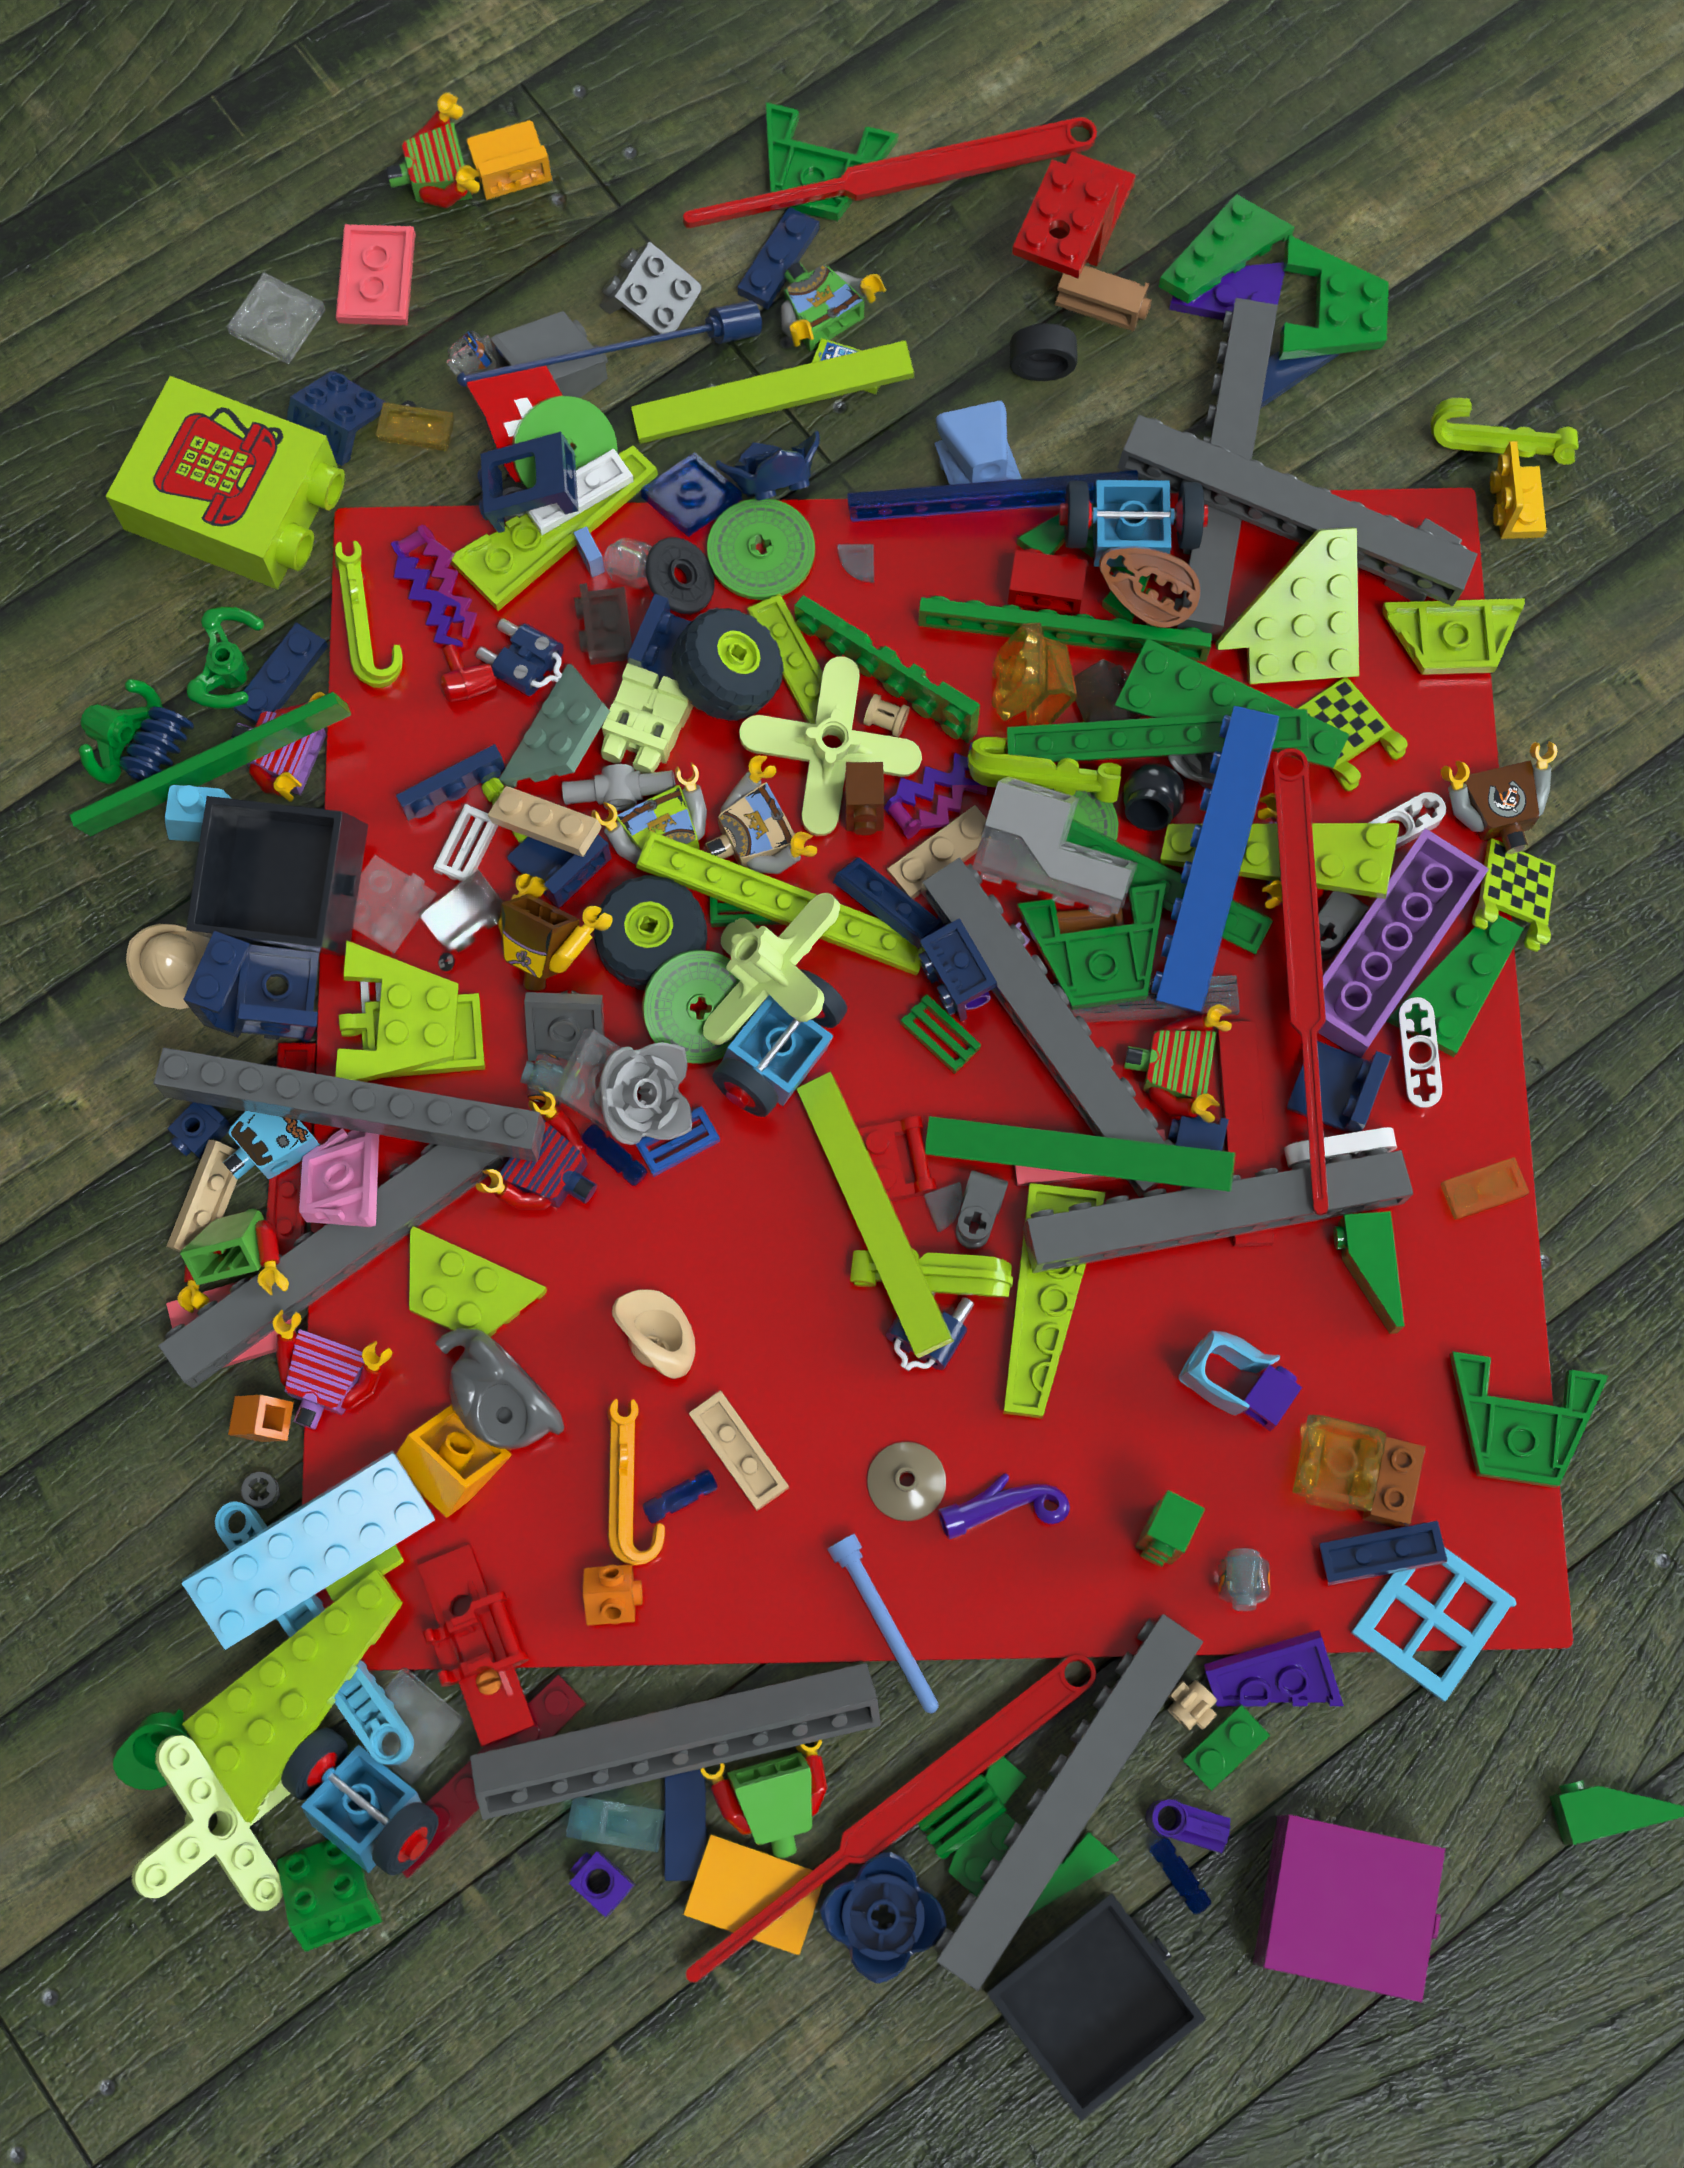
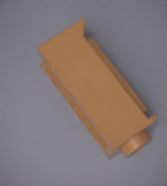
[1055,265,1152,331]

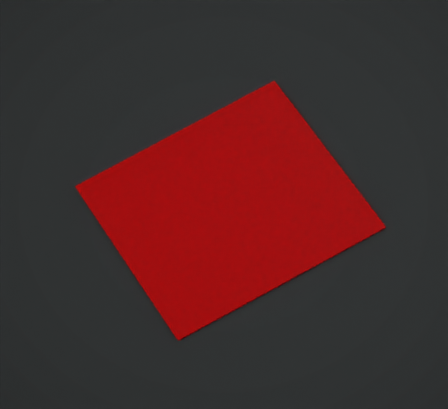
[302,488,1573,1671]

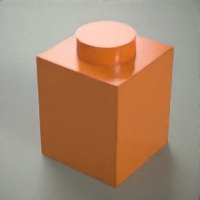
[228,1395,294,1442]

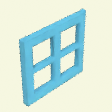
[1351,1548,1517,1702]

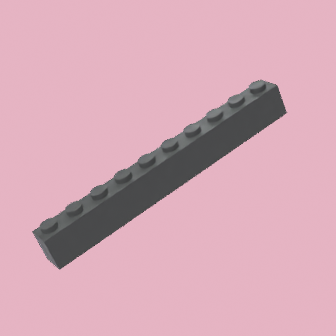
[1174,298,1278,641]
[1117,415,1477,606]
[921,857,1174,1197]
[153,1047,546,1162]
[158,1144,509,1389]
[1022,1148,1414,1273]
[933,1614,1203,1991]
[470,1663,881,1820]

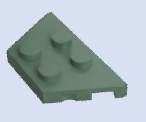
[499,664,610,788]

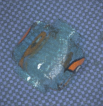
[520,1053,579,1107]
[1218,1548,1270,1611]

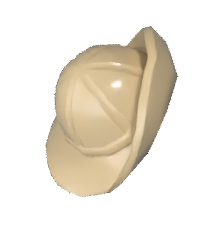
[126,924,210,1009]
[612,1290,695,1379]

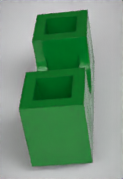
[1135,1490,1205,1567]

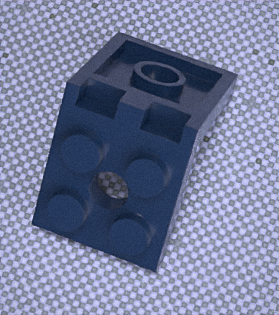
[233,945,319,1043]

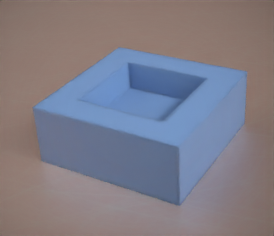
[574,526,605,578]

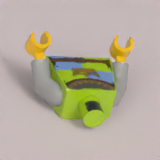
[591,762,707,865]

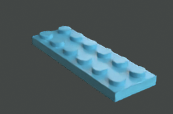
[182,1450,435,1650]

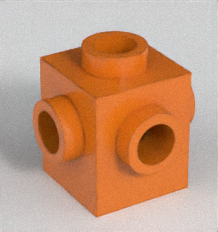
[583,1565,643,1625]

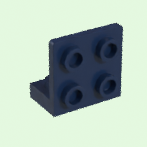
[287,371,388,466]
[627,594,691,683]
[507,834,611,909]
[918,918,998,1022]
[1287,1041,1391,1133]

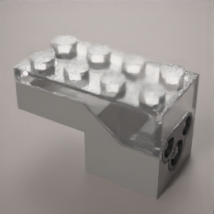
[972,776,1138,917]

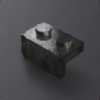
[574,583,632,665]
[1067,659,1143,722]
[418,869,506,952]

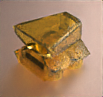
[992,623,1077,726]
[1293,1415,1386,1511]

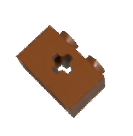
[1363,1437,1426,1528]

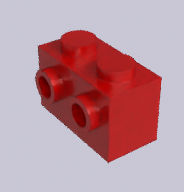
[1007,549,1088,615]

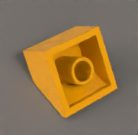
[396,1405,512,1518]

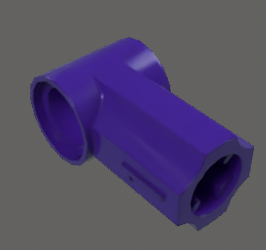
[1145,1799,1231,1853]

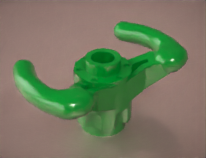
[187,607,264,709]
[79,679,164,785]

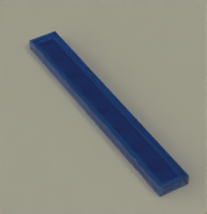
[848,470,1138,522]

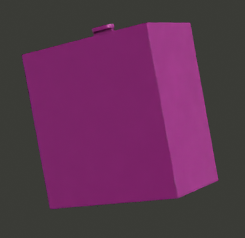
[1253,1815,1445,2002]

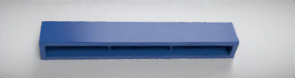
[1151,706,1279,1014]

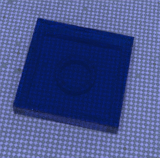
[641,452,742,537]

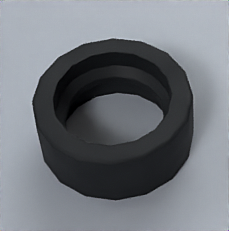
[1010,323,1078,381]

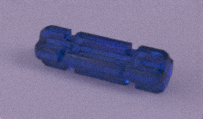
[582,1124,647,1186]
[642,1470,718,1523]
[1150,1838,1212,1915]

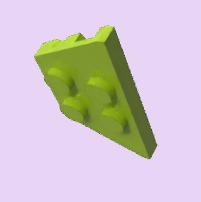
[1382,598,1525,675]
[409,1226,547,1337]

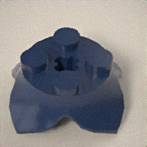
[715,431,820,500]
[820,1852,947,1984]

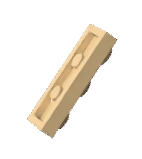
[487,786,602,857]
[887,805,994,899]
[166,1140,237,1252]
[689,1391,789,1511]

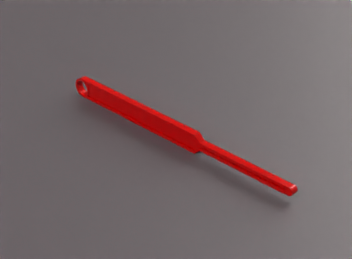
[683,117,1097,228]
[1273,748,1328,1216]
[686,1655,1096,1983]

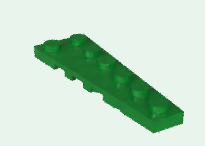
[794,595,980,744]
[1115,638,1350,769]

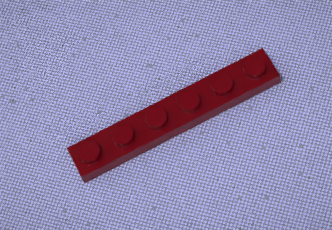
[402,1675,587,1879]

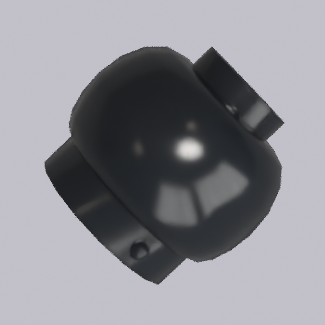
[1122,763,1186,831]

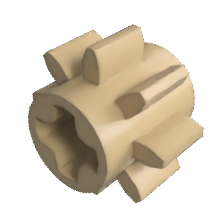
[1167,1680,1217,1731]

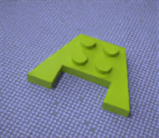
[335,941,458,1082]

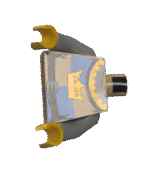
[705,755,817,874]

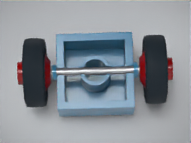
[1059,480,1208,567]
[713,969,847,1117]
[281,1728,439,1875]

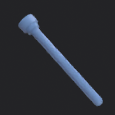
[827,1534,938,1713]

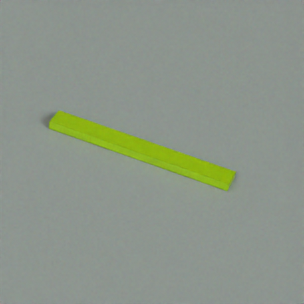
[631,340,914,444]
[636,831,922,975]
[796,1072,954,1358]

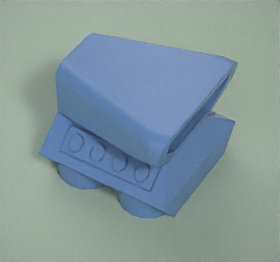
[935,401,1023,504]

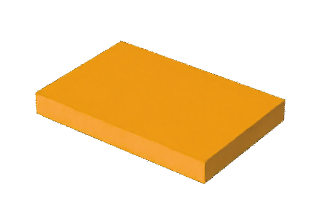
[683,1834,823,1955]

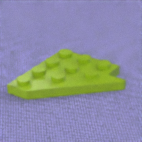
[1216,527,1359,684]

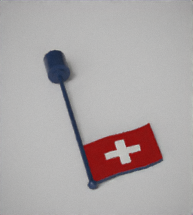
[457,300,762,483]

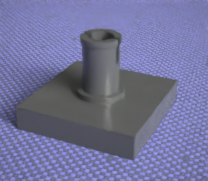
[524,990,605,1064]

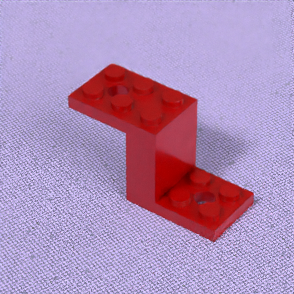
[1012,152,1136,279]

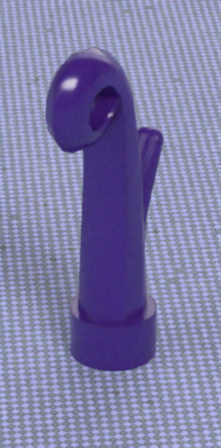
[938,1473,1070,1540]

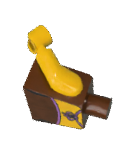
[498,874,613,991]

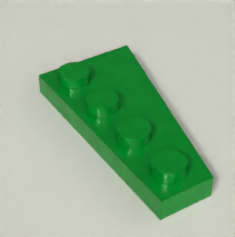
[1158,194,1294,304]
[1386,915,1524,1057]

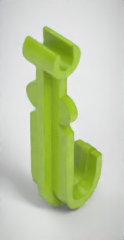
[1431,398,1578,465]
[335,541,403,688]
[967,737,1121,803]
[850,1249,1013,1297]

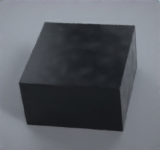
[186,796,368,956]
[983,1892,1206,2121]

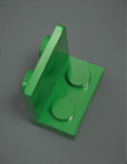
[277,1840,383,1952]

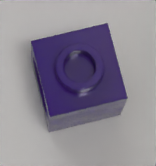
[1243,1365,1302,1431]
[569,1851,636,1917]

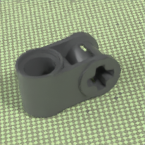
[1319,891,1369,961]
[956,1170,1008,1249]

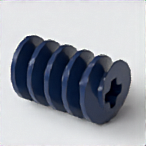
[119,707,194,782]

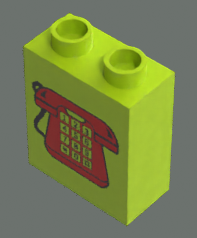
[105,376,345,590]

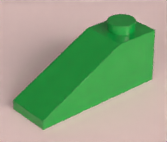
[1333,1211,1405,1334]
[1549,1780,1684,1845]

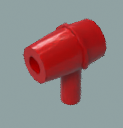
[441,645,496,702]

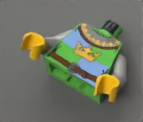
[781,262,886,352]

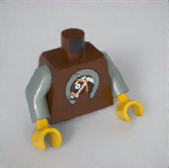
[1441,741,1558,854]

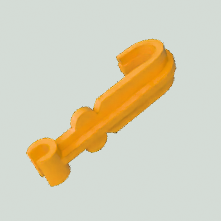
[607,1399,665,1566]

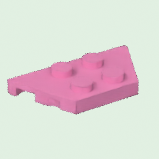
[299,1128,379,1227]

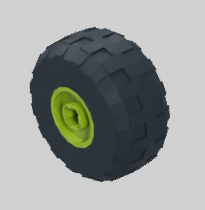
[671,608,784,721]
[594,875,707,991]

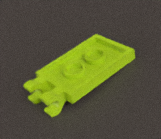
[339,993,485,1078]

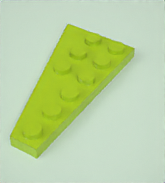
[182,1569,403,1823]

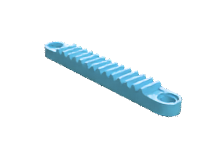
[215,1502,414,1765]

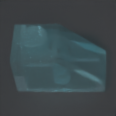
[566,1797,665,1852]

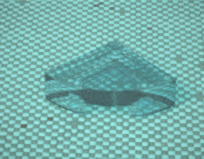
[838,544,874,583]
[924,1182,963,1233]

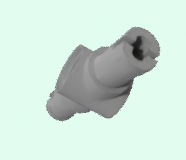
[562,764,676,811]

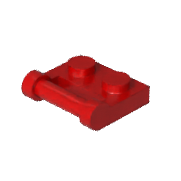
[858,1116,937,1201]

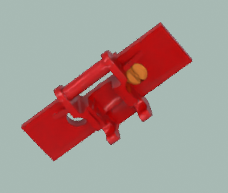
[417,1544,535,1747]

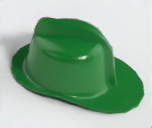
[113,1708,193,1790]

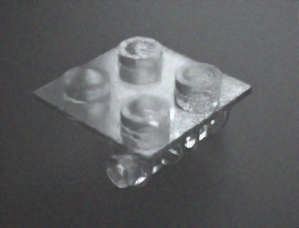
[353,855,437,953]

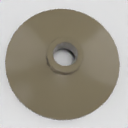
[867,1442,946,1521]

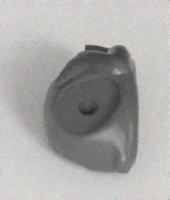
[435,1328,564,1449]

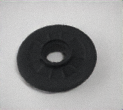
[646,537,715,614]

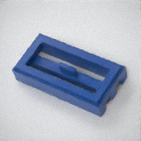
[635,1106,720,1177]

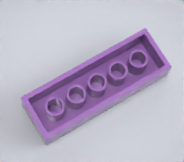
[1318,828,1489,1058]

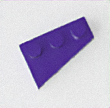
[1169,262,1285,321]
[1204,1630,1344,1706]

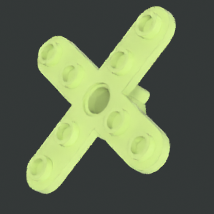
[739,657,922,836]
[703,893,840,1045]
[132,1736,290,1911]

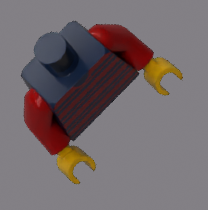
[476,1090,597,1210]

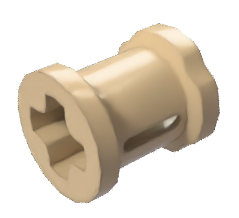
[863,694,910,737]

